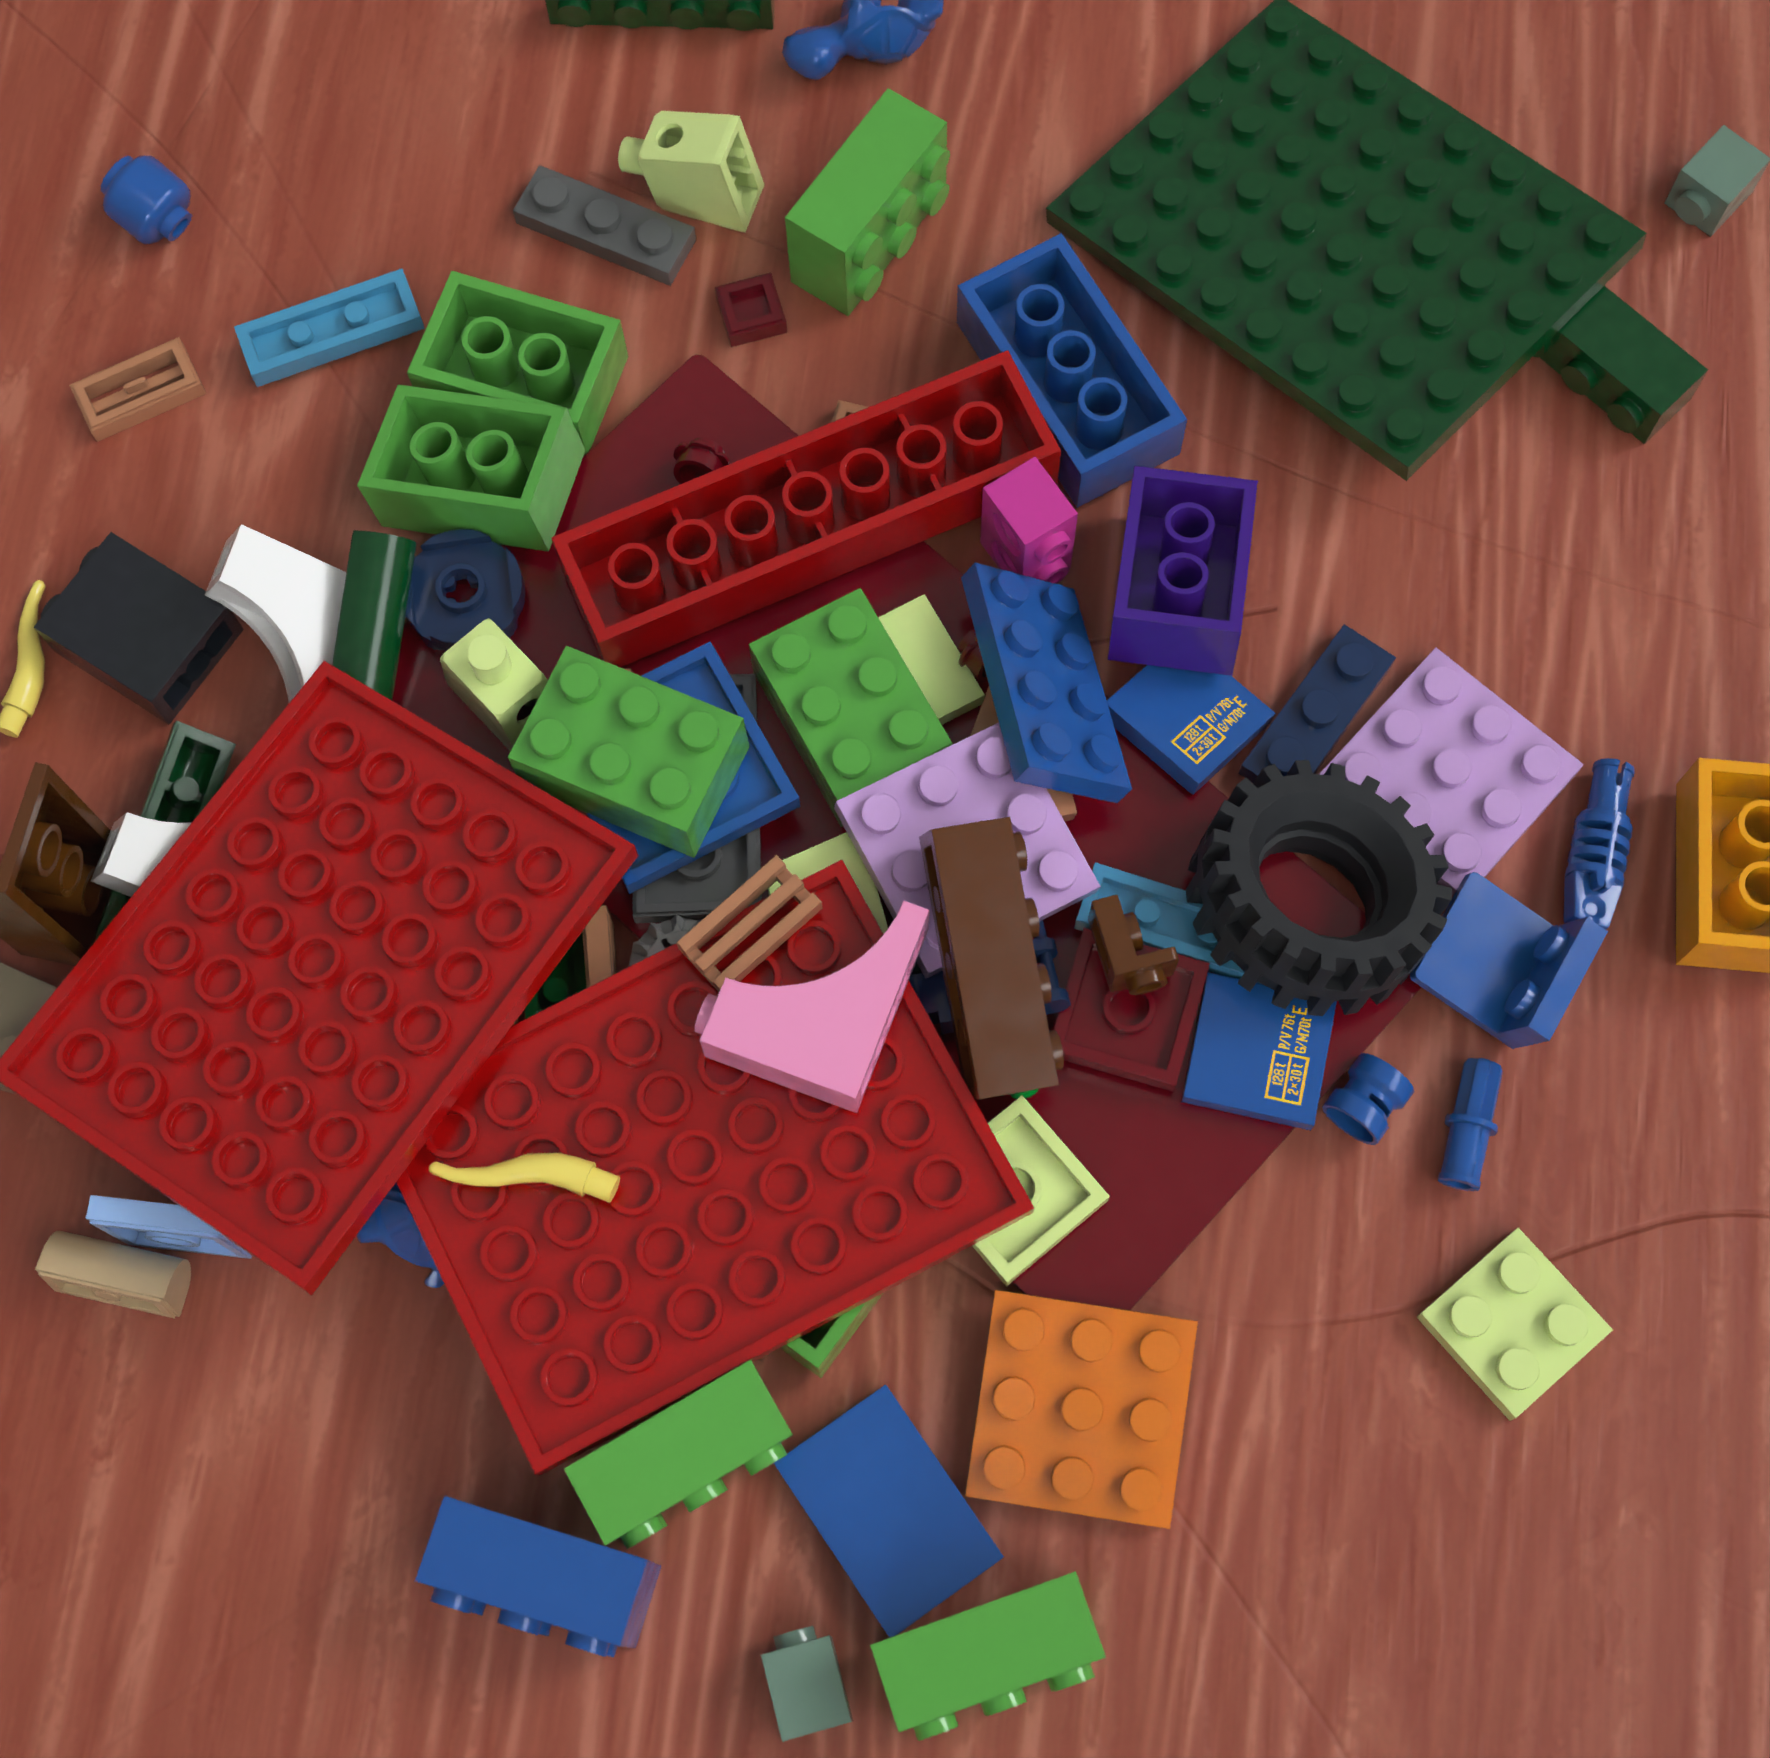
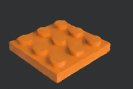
[965,1290,1198,1529]

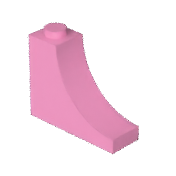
[694,901,929,1113]

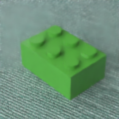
[785,88,950,316]
[407,271,629,456]
[357,385,586,552]
[749,588,953,827]
[508,646,749,858]
[564,1360,793,1549]
[870,1571,1106,1741]

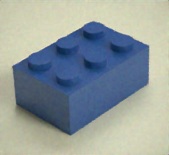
[415,1496,662,1657]

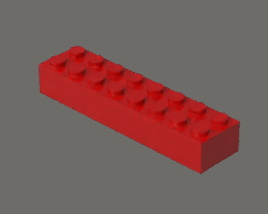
[551,350,1061,668]

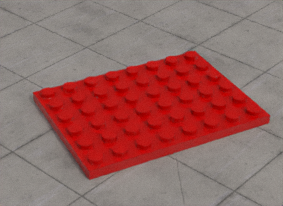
[0,661,639,1296]
[396,860,1035,1476]

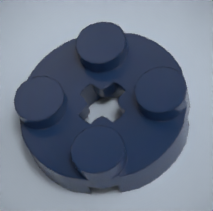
[405,529,526,651]

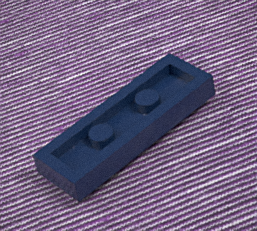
[1238,624,1396,783]

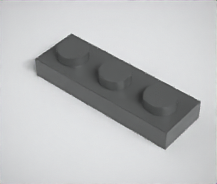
[513,165,696,286]

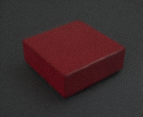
[715,273,788,347]

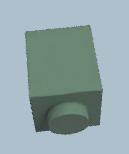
[1664,125,1770,237]
[761,1626,853,1742]

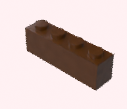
[919,817,1064,1100]

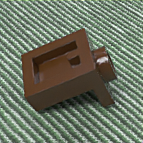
[1088,894,1179,995]

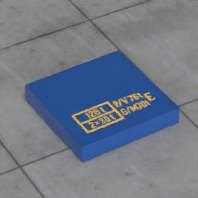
[1107,665,1275,795]
[1181,972,1337,1131]

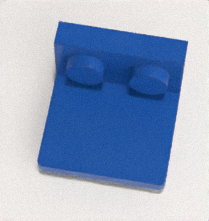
[1410,872,1608,1049]

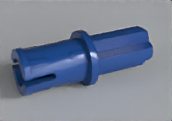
[1438,1058,1503,1191]

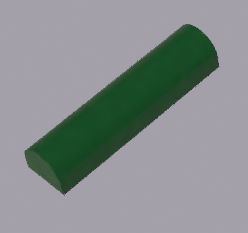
[332,530,417,701]
[90,720,236,947]

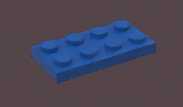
[961,562,1132,803]

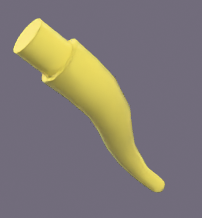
[0,580,45,738]
[428,1153,620,1203]

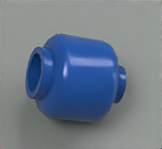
[100,155,192,244]

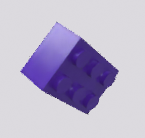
[1108,466,1258,676]

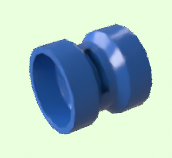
[1322,1053,1414,1146]

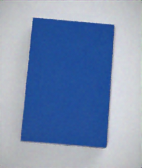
[774,1384,1004,1638]

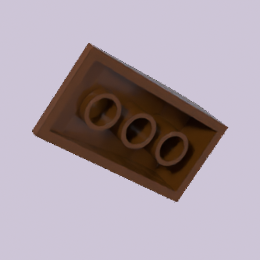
[0,762,111,966]

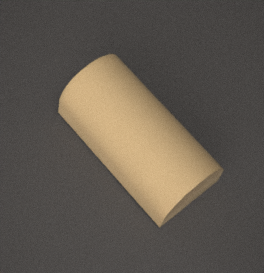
[35,1231,191,1319]

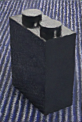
[34,532,244,725]

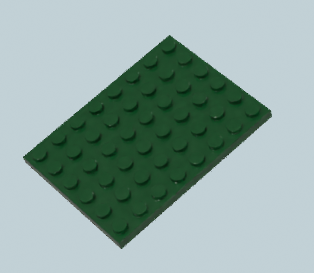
[1046,0,1646,481]

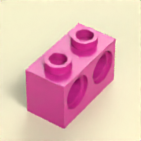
[980,457,1078,584]

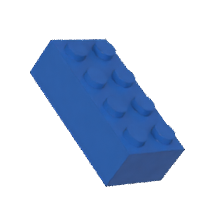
[957,233,1187,508]

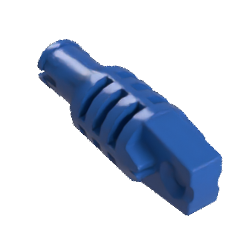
[1564,758,1635,929]

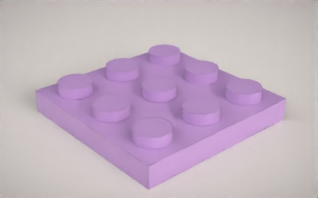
[1320,648,1584,897]
[834,722,1101,979]

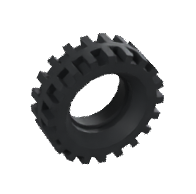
[1186,760,1452,1016]

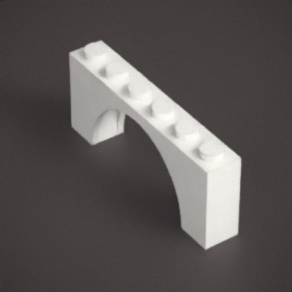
[91,524,346,897]

